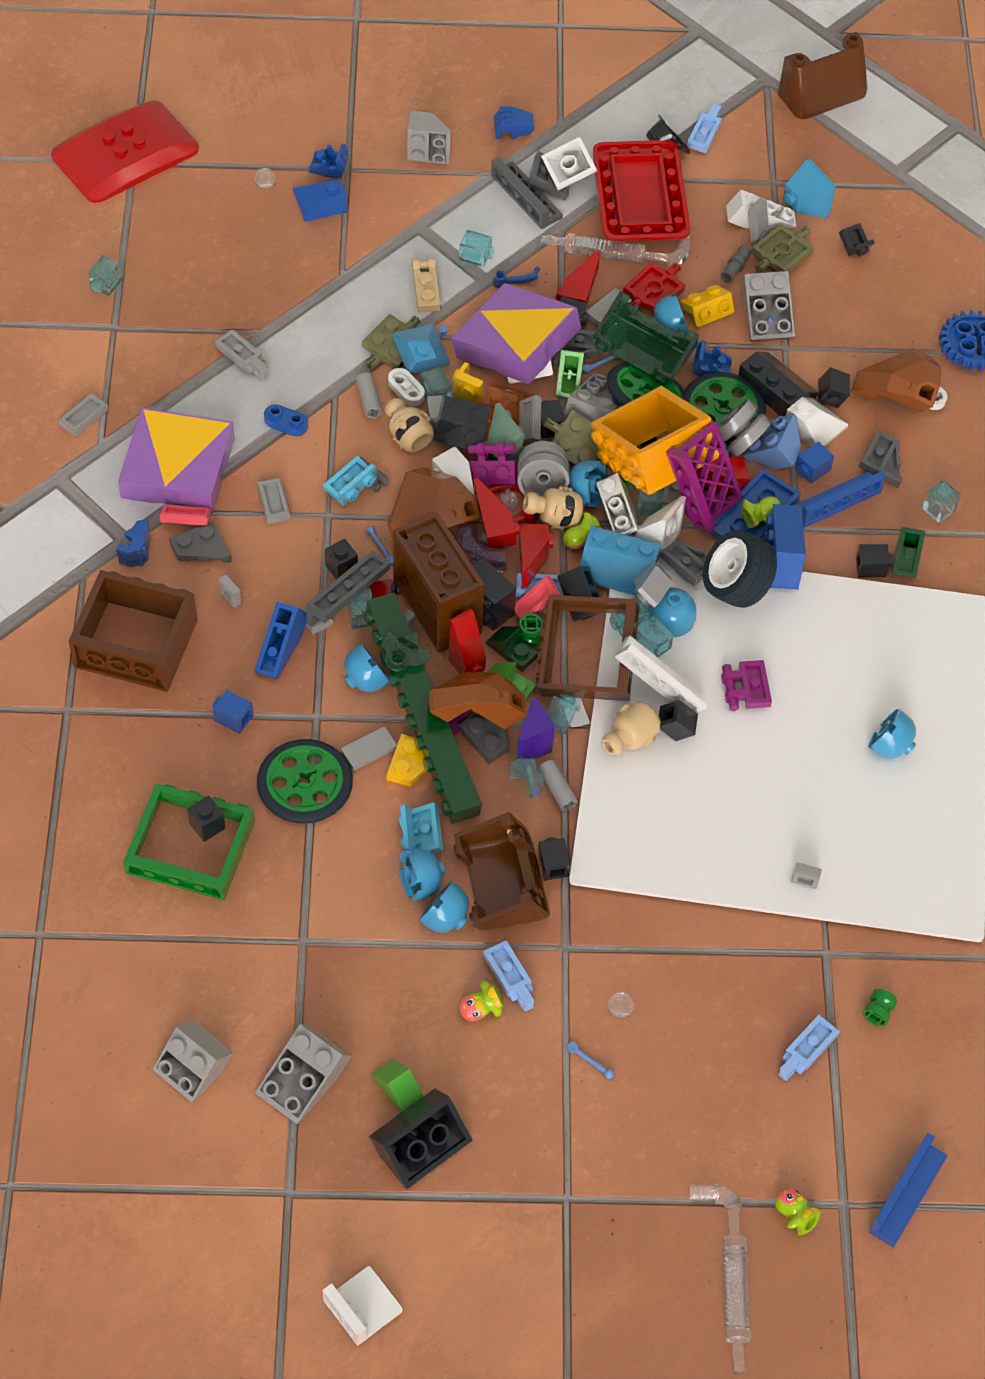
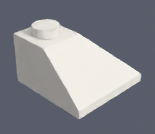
[541,137,597,190]
[786,397,848,447]
[633,496,686,559]

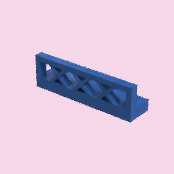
[795,471,886,528]
[869,1133,948,1248]

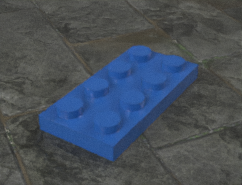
[708,469,801,539]

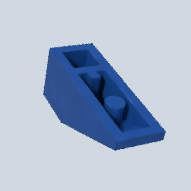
[254,602,306,679]

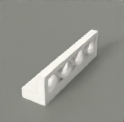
[614,636,707,713]

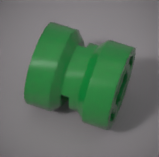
[519,613,543,647]
[862,989,898,1026]

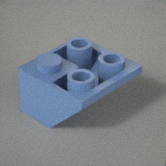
[742,414,801,470]

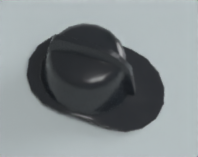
[646,114,690,154]

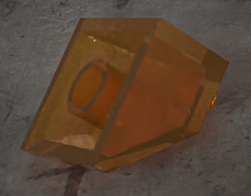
[482,383,539,426]

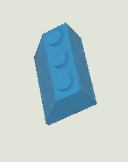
[580,526,661,596]

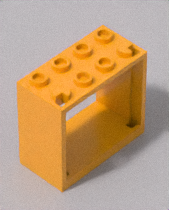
[591,386,719,495]

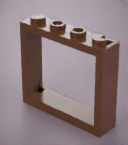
[535,595,640,701]

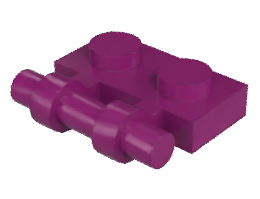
[468,442,518,484]
[721,660,772,711]

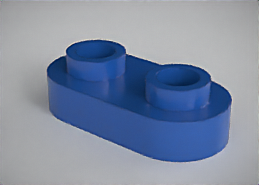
[264,404,308,436]

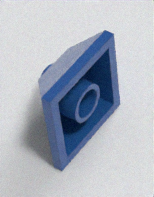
[293,179,347,222]

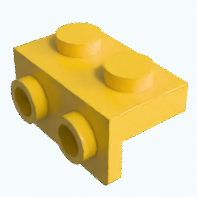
[680,285,735,327]
[452,362,484,404]

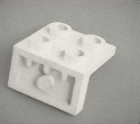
[322,1266,403,1346]

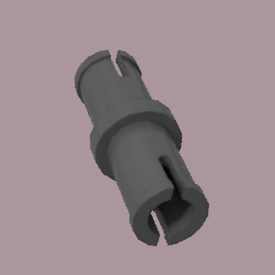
[721,245,752,283]

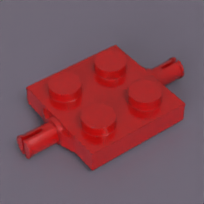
[623,262,686,314]

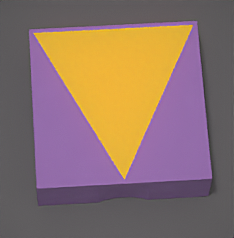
[452,283,581,384]
[118,407,235,513]

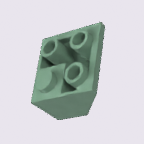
[487,402,525,461]

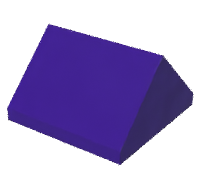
[516,698,555,766]

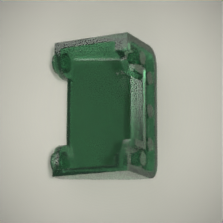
[592,291,700,386]

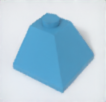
[783,159,836,218]
[392,324,450,374]

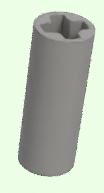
[356,372,382,419]
[538,760,578,811]

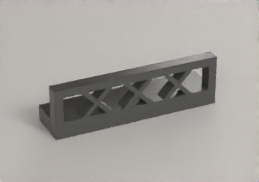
[491,157,563,229]
[306,551,390,627]

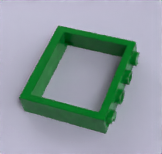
[123,783,255,901]

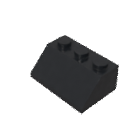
[738,352,818,416]
[369,1088,473,1189]

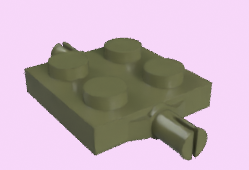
[752,224,814,273]
[362,313,420,370]
[543,410,601,466]

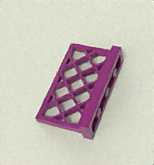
[666,421,743,532]

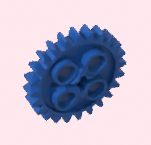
[939,310,985,373]

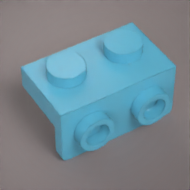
[323,456,377,506]
[399,802,443,854]

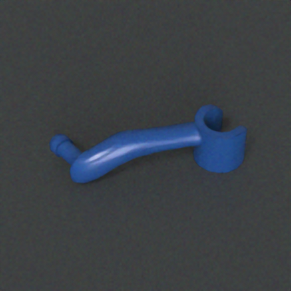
[493,267,540,288]

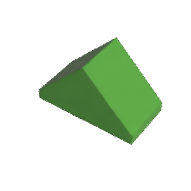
[556,350,584,397]
[372,1059,424,1113]

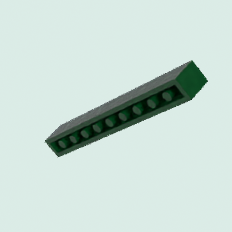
[363,592,482,824]

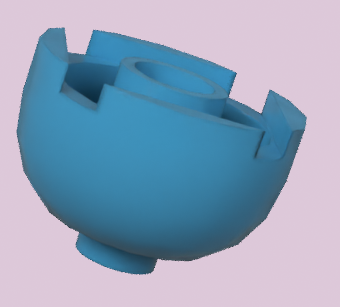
[651,293,690,340]
[568,460,608,508]
[648,587,697,637]
[344,643,390,693]
[868,709,916,759]
[398,848,445,902]
[419,881,469,934]

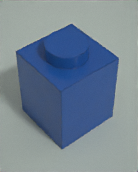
[795,441,834,484]
[212,690,253,734]

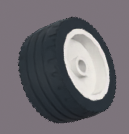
[702,530,777,608]

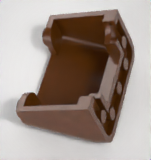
[778,32,868,119]
[453,812,550,931]

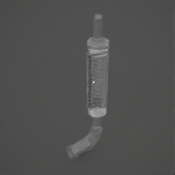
[540,233,692,266]
[689,1183,751,1374]

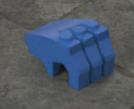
[494,106,534,139]
[309,144,349,178]
[693,340,732,376]
[116,520,150,567]

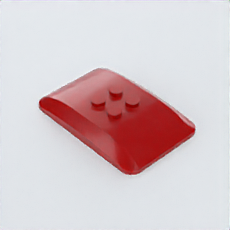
[51,101,199,203]
[593,140,691,241]

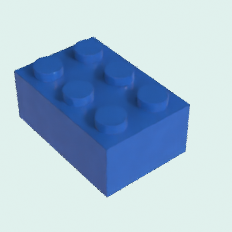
[763,504,806,590]

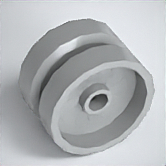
[718,399,771,456]
[517,441,570,496]

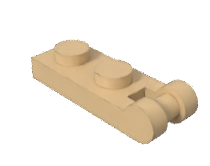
[412,258,440,312]

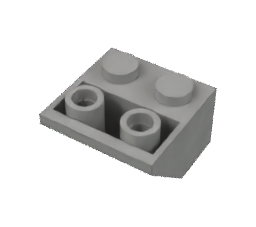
[407,111,451,164]
[152,1020,233,1103]

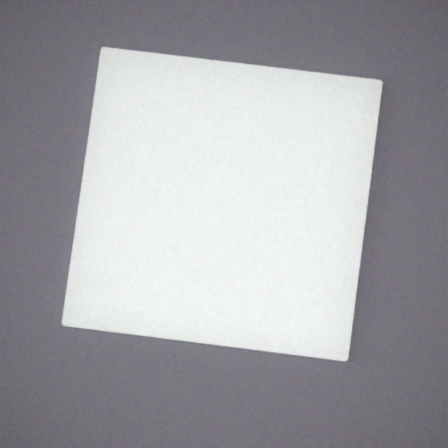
[569,559,985,942]

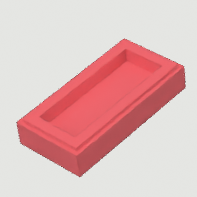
[160,504,211,526]
[515,576,560,620]

